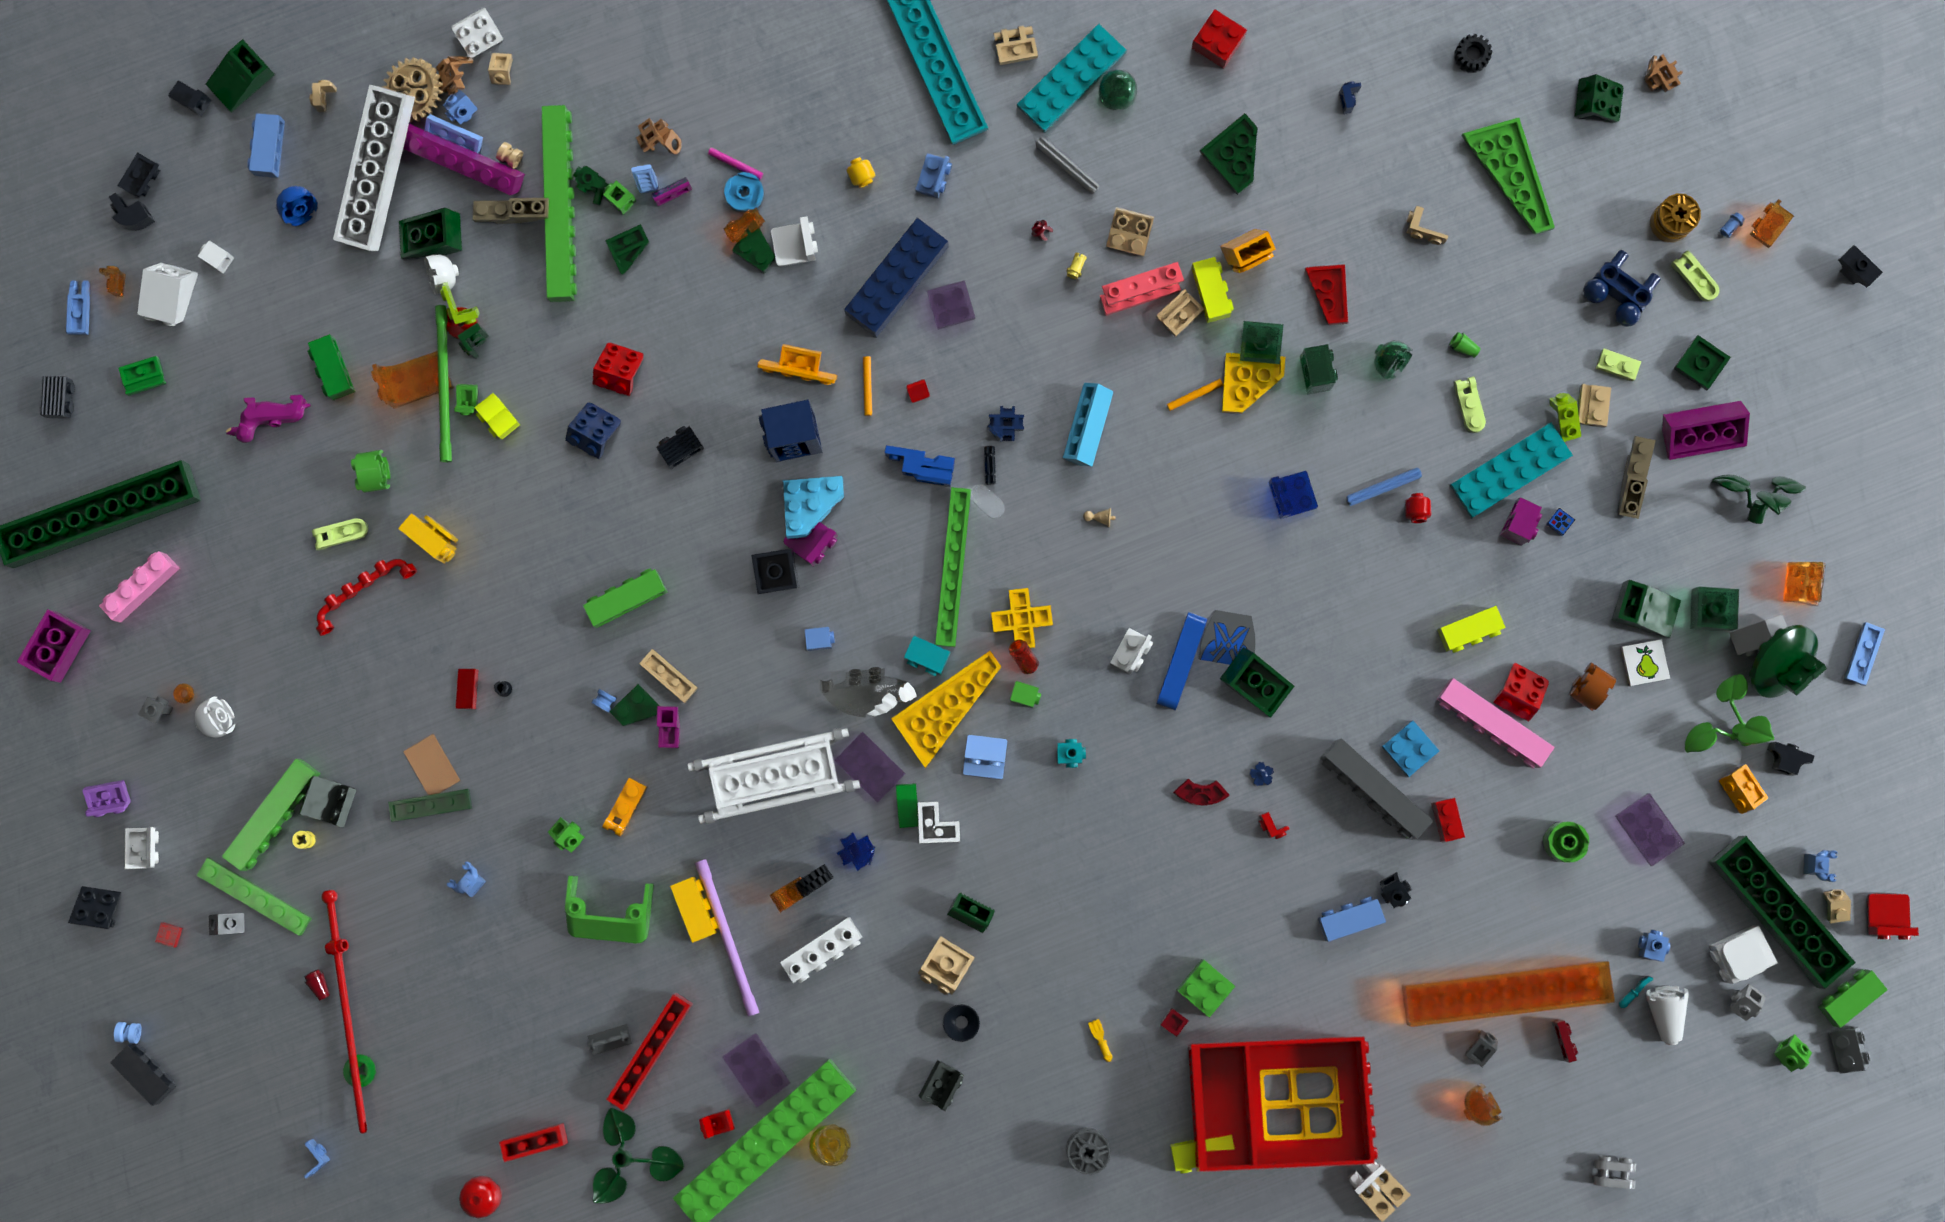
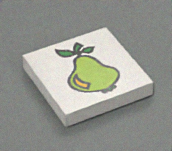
[1620,639,1670,686]

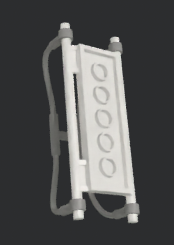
[688,727,860,824]

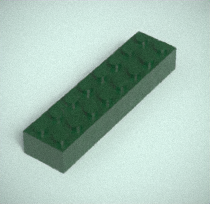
[1709,836,1856,989]

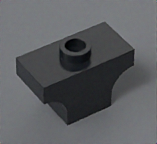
[1838,245,1883,288]
[1767,742,1815,776]

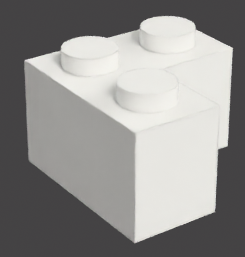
[918,802,960,843]

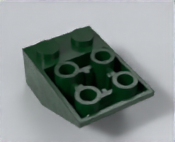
[205,39,275,113]
[1612,580,1681,638]

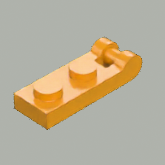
[602,778,647,837]

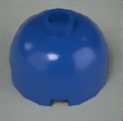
[276,186,318,226]

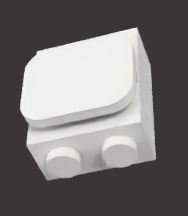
[1709,925,1777,984]

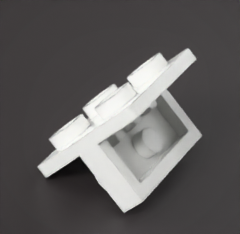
[451,8,503,58]

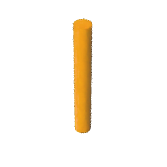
[863,356,872,416]
[1167,379,1223,411]

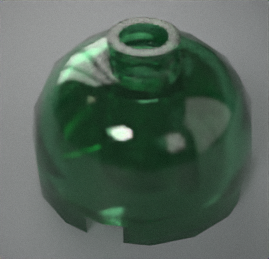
[1099,70,1137,110]
[1374,340,1413,381]

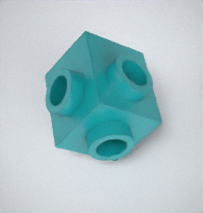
[1057,739,1086,768]

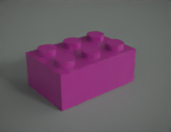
[17,609,91,683]

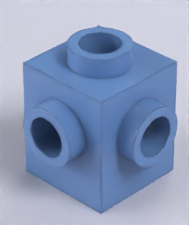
[443,90,478,125]
[1638,930,1670,962]

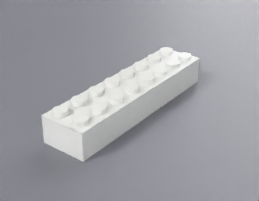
[333,84,415,251]

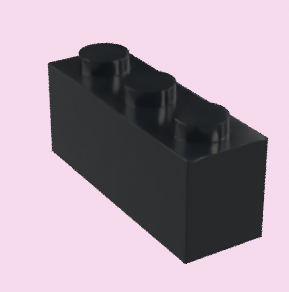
[110,1044,176,1106]

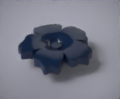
[1249,762,1274,786]

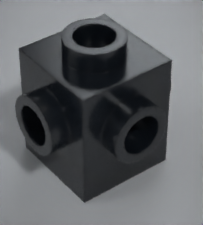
[1380,872,1412,908]

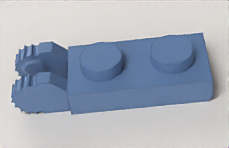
[66,280,91,335]

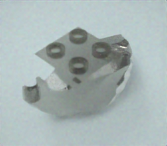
[820,667,917,718]

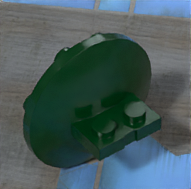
[1749,625,1827,698]

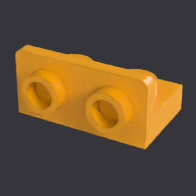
[1719,764,1768,814]

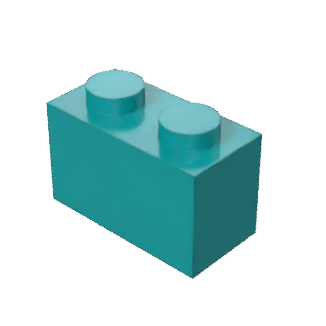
[904,636,951,676]

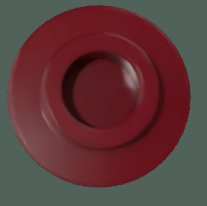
[1031,220,1053,241]

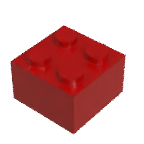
[1191,9,1247,69]

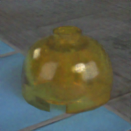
[809,1124,851,1166]

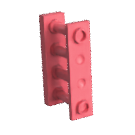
[1100,262,1184,316]

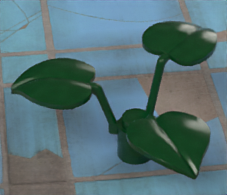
[1711,475,1806,524]
[593,1108,684,1203]

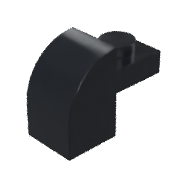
[109,193,156,231]

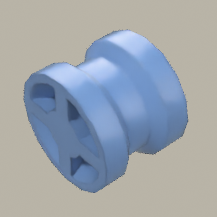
[591,689,617,712]

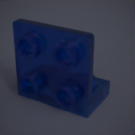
[1268,471,1318,520]

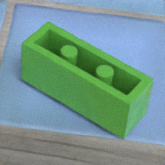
[1818,969,1888,1028]

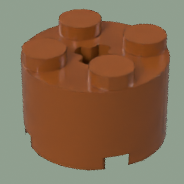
[1569,663,1616,711]

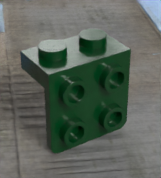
[1574,74,1624,123]

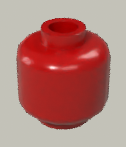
[1405,493,1432,523]

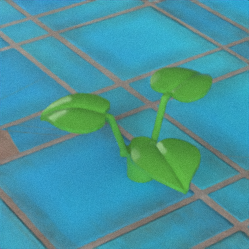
[1685,674,1775,753]

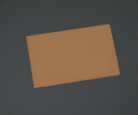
[403,734,460,795]

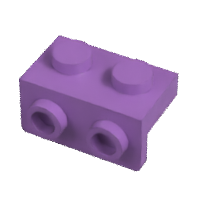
[82,780,131,817]

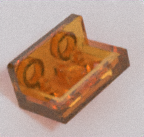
[1750,199,1794,248]

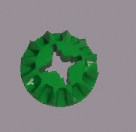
[343,1054,376,1087]

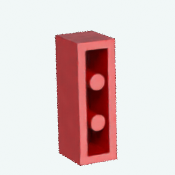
[499,1123,568,1162]

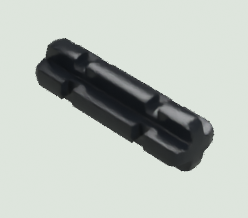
[984,446,996,485]

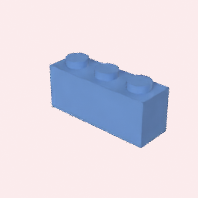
[247,113,285,178]
[1318,896,1386,942]

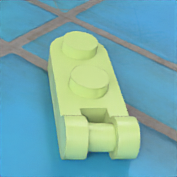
[1671,250,1720,302]
[1454,376,1486,433]
[312,518,368,550]

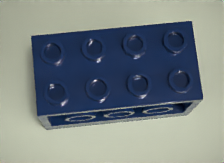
[759,399,823,462]

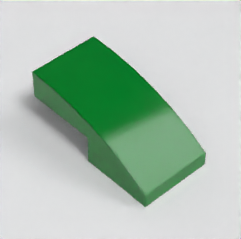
[896,783,919,828]

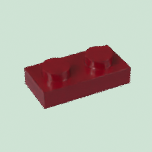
[1552,1019,1578,1063]

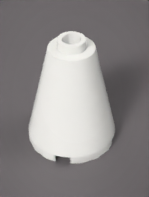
[1646,986,1689,1045]

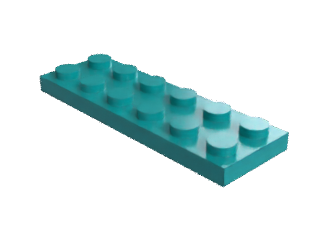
[1017,24,1127,133]
[1450,422,1573,518]

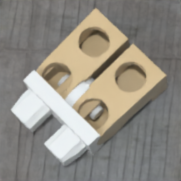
[1348,1162,1411,1222]

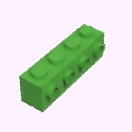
[583,568,668,628]

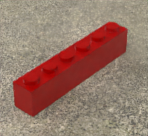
[606,993,693,1111]

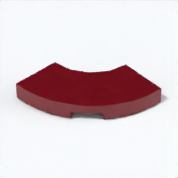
[1173,779,1230,806]

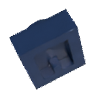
[1339,81,1362,114]

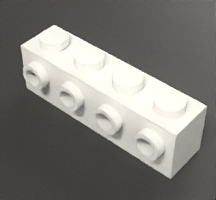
[780,917,863,983]

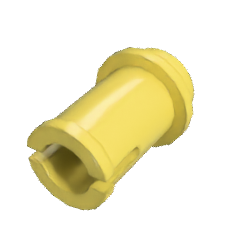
[1066,253,1087,280]

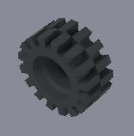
[1454,34,1493,73]
[794,864,834,898]

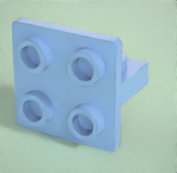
[963,735,1007,779]

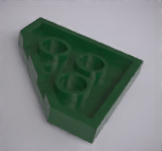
[1200,113,1258,195]

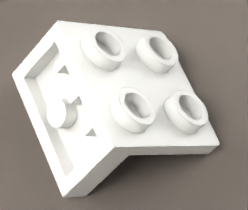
[1110,628,1153,675]

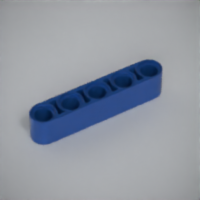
[1156,612,1207,710]

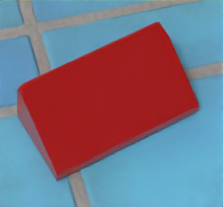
[455,669,479,710]

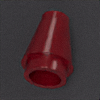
[304,969,330,1001]

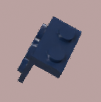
[565,402,621,459]

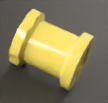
[292,831,316,849]

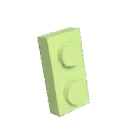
[1596,349,1641,381]

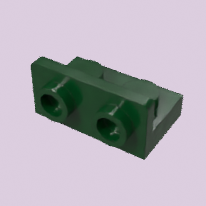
[458,323,489,358]

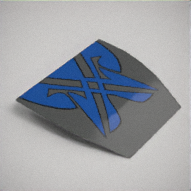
[1198,610,1256,665]

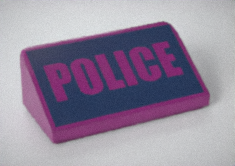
[651,177,692,206]

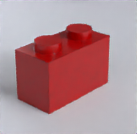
[1431,798,1465,842]

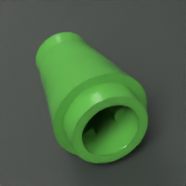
[1449,332,1481,358]

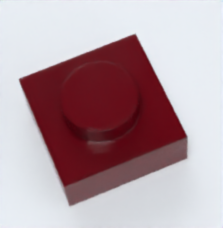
[1160,1008,1189,1037]

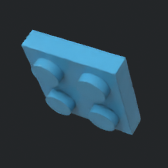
[1382,720,1439,777]

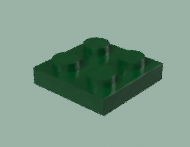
[1674,335,1731,391]

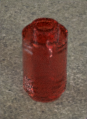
[1009,639,1039,674]

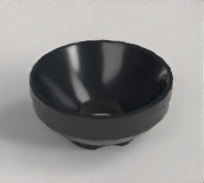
[943,1004,980,1042]

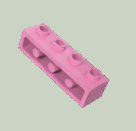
[99,551,180,623]

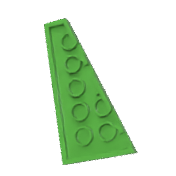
[1462,117,1555,235]

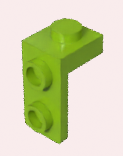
[440,282,480,324]
[1549,393,1581,442]

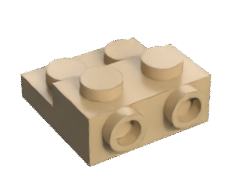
[918,936,975,995]

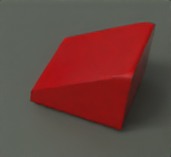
[906,379,930,403]

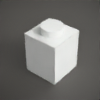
[198,240,234,273]

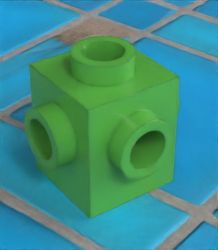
[547,817,585,853]
[1774,1034,1812,1072]

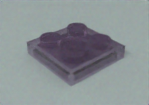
[927,280,975,330]

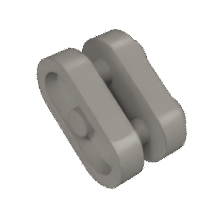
[1593,1155,1636,1189]

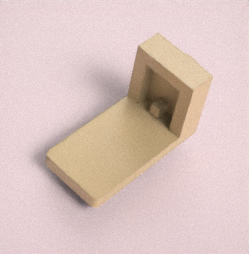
[1406,206,1448,245]

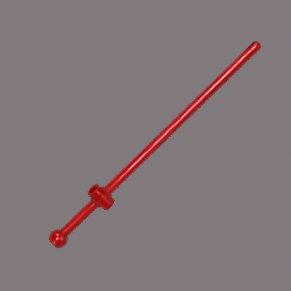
[321,890,367,1134]

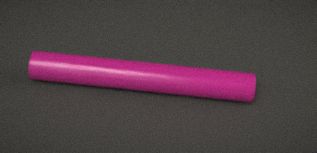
[708,147,763,180]

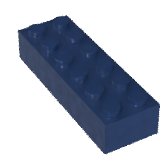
[844,218,949,338]

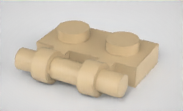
[994,26,1038,65]

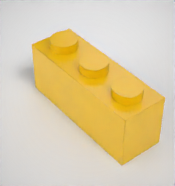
[670,877,718,943]

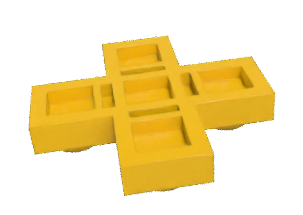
[991,588,1053,650]

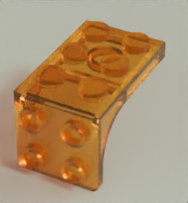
[371,351,453,409]

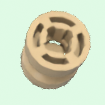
[496,142,523,169]

